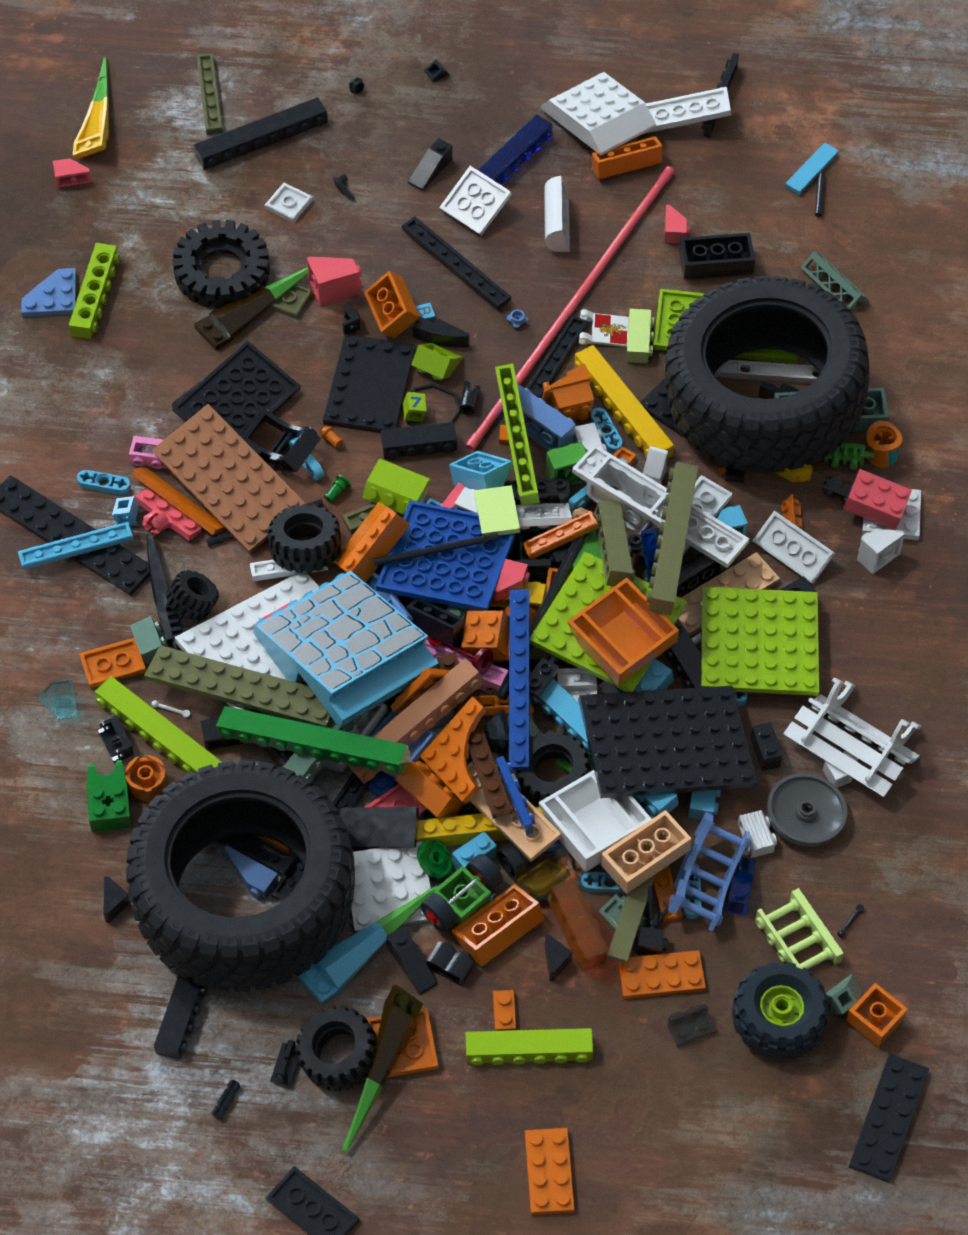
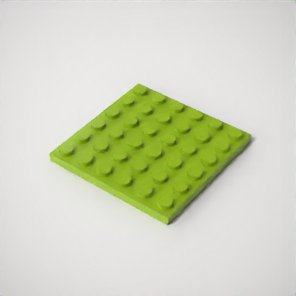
[530,552,687,692]
[701,587,819,696]

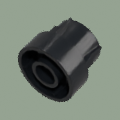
[497,842,538,880]

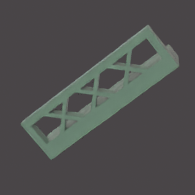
[801,251,868,311]

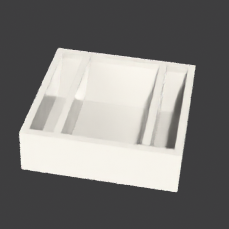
[539,770,652,872]

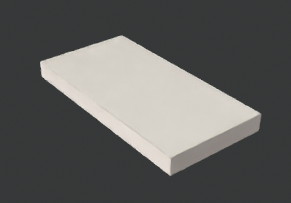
[753,511,835,584]

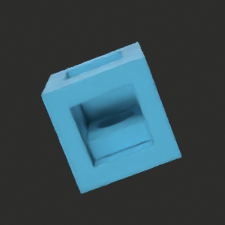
[112,496,140,526]

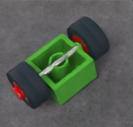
[421,854,503,932]

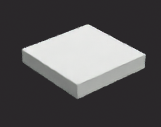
[265,183,313,223]

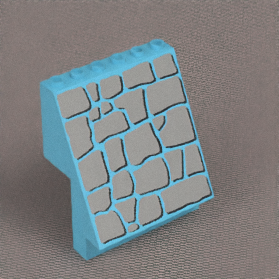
[253,571,438,728]

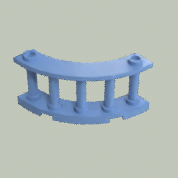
[668,812,751,931]

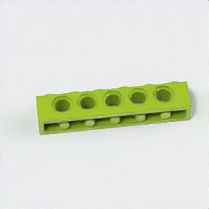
[69,243,120,339]

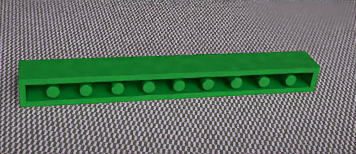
[216,706,411,775]

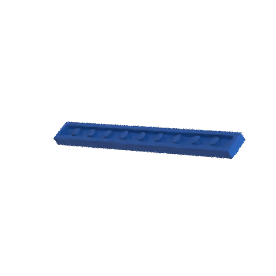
[509,589,530,770]

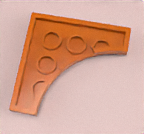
[420,696,487,804]

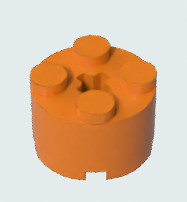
[126,755,168,803]

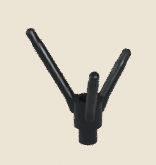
[645,886,669,929]

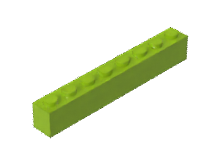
[495,364,540,507]
[95,676,222,774]

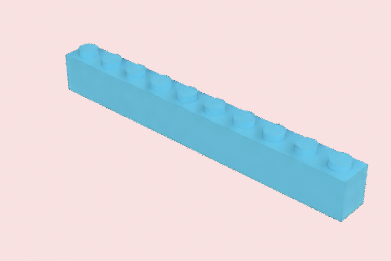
[530,679,679,816]

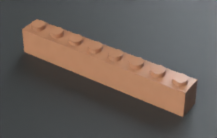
[346,658,485,784]

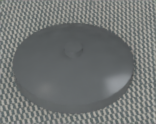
[766,773,847,847]

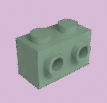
[130,616,168,664]

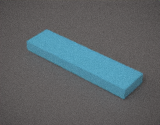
[785,143,839,195]

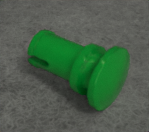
[324,474,351,504]

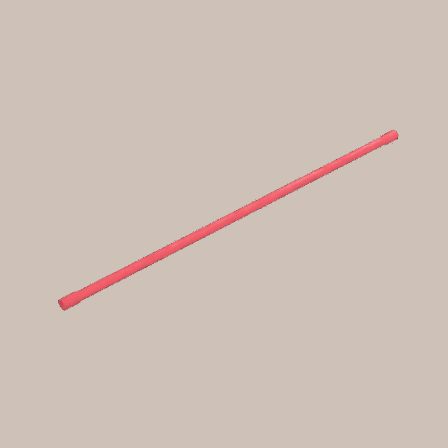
[465,166,675,452]

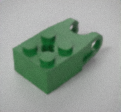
[87,760,132,832]

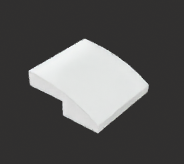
[558,668,597,702]

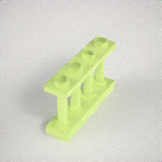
[755,888,843,969]

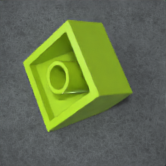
[411,343,463,381]

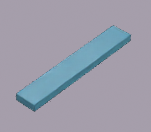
[18,522,134,570]

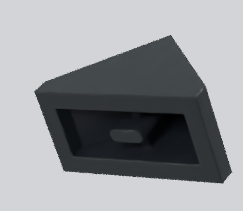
[103,877,130,922]
[545,935,572,981]

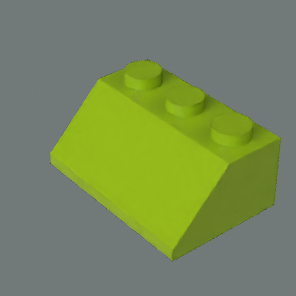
[362,459,430,515]

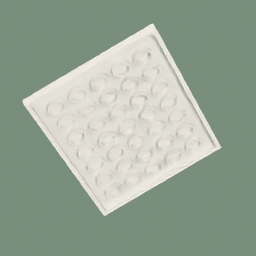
[175,572,319,711]

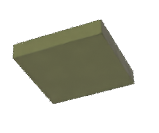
[268,278,313,319]

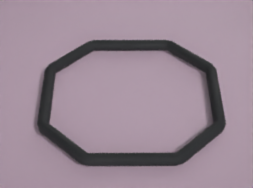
[401,383,460,426]

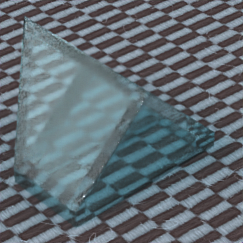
[37,679,78,720]

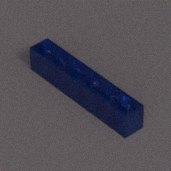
[478,114,553,185]

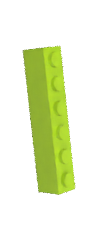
[465,1028,593,1066]

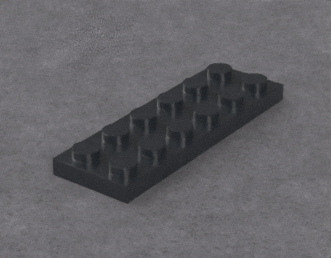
[849,1053,929,1183]

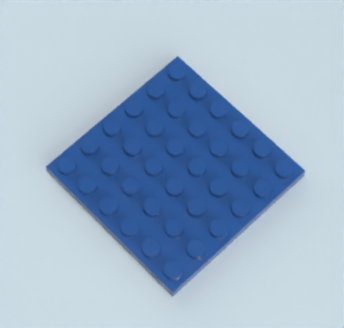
[376,501,517,611]

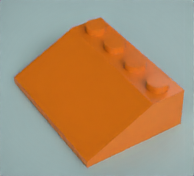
[334,502,410,583]

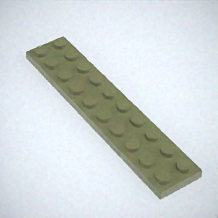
[144,645,332,728]

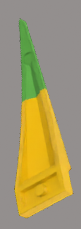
[73,57,109,159]

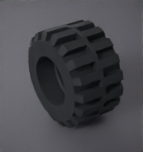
[166,570,219,621]

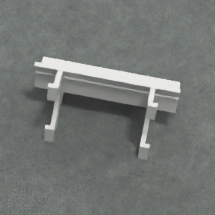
[784,678,922,797]

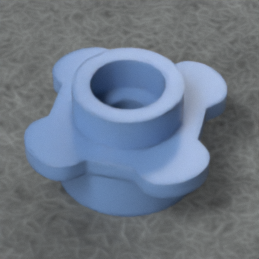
[507,310,528,328]

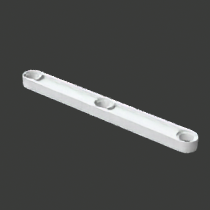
[664,360,819,384]

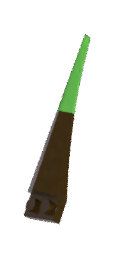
[194,268,308,350]
[342,985,424,1152]

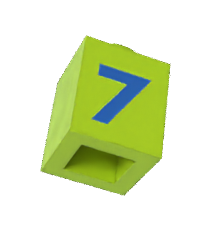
[403,392,427,422]

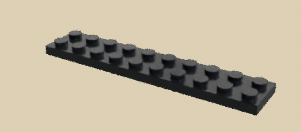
[0,475,150,596]

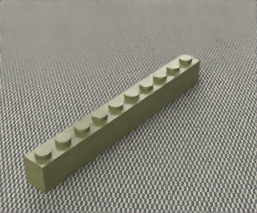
[646,462,698,615]

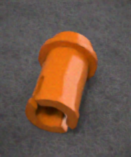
[320,426,344,448]

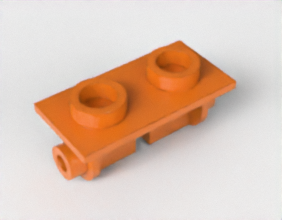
[781,494,803,530]

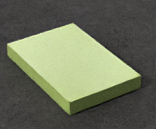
[474,485,520,535]

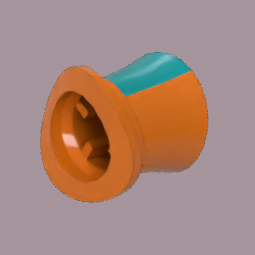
[865,420,902,468]

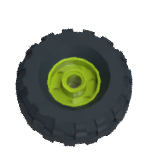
[732,961,830,1060]

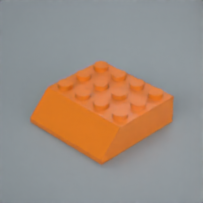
[567,578,679,686]

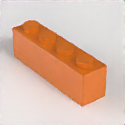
[592,136,662,179]

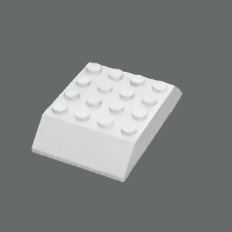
[541,72,656,155]

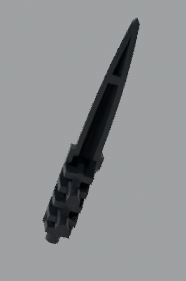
[147,532,191,650]

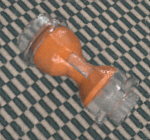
[553,846,582,892]

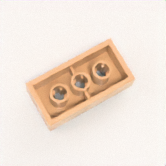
[601,810,691,894]

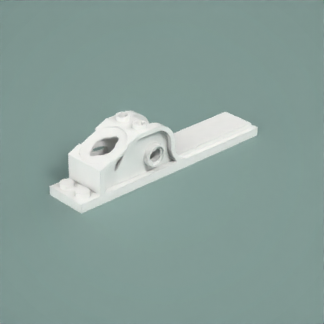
[572,444,749,568]

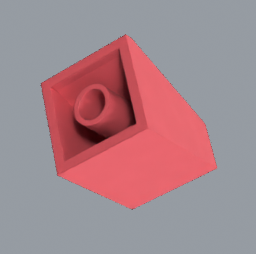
[307,257,362,306]

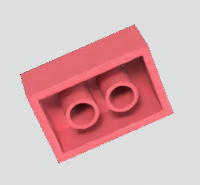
[843,469,912,530]

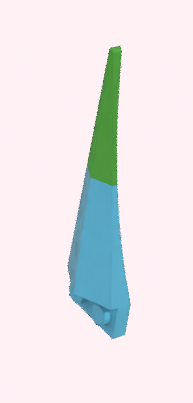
[297,886,438,1005]

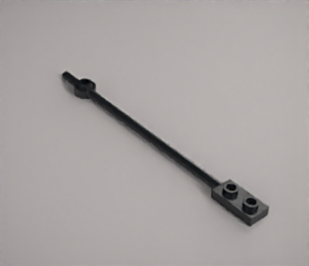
[530,520,654,699]

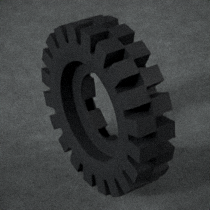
[172,220,270,309]

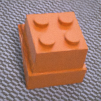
[542,364,594,421]
[461,611,510,664]

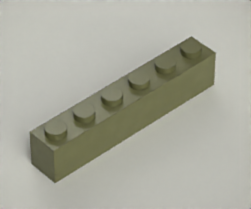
[594,500,635,586]

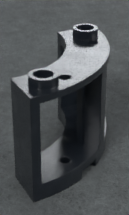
[240,408,321,473]

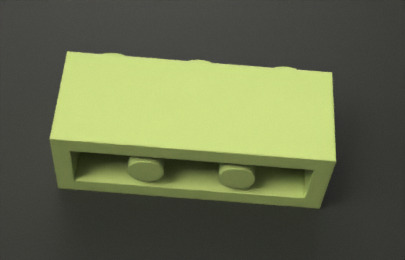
[626,309,654,364]

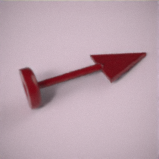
[427,636,493,675]

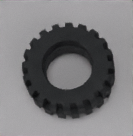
[268,504,342,573]
[515,730,592,807]
[295,1006,377,1092]

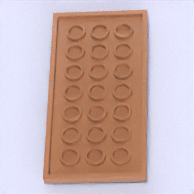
[152,404,306,553]

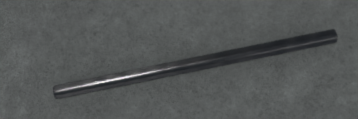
[496,513,596,700]

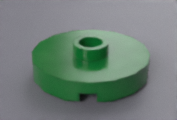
[417,839,453,879]

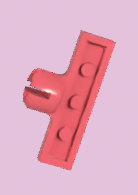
[135,488,202,541]

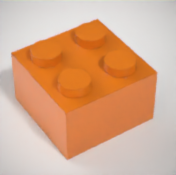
[846,983,908,1047]

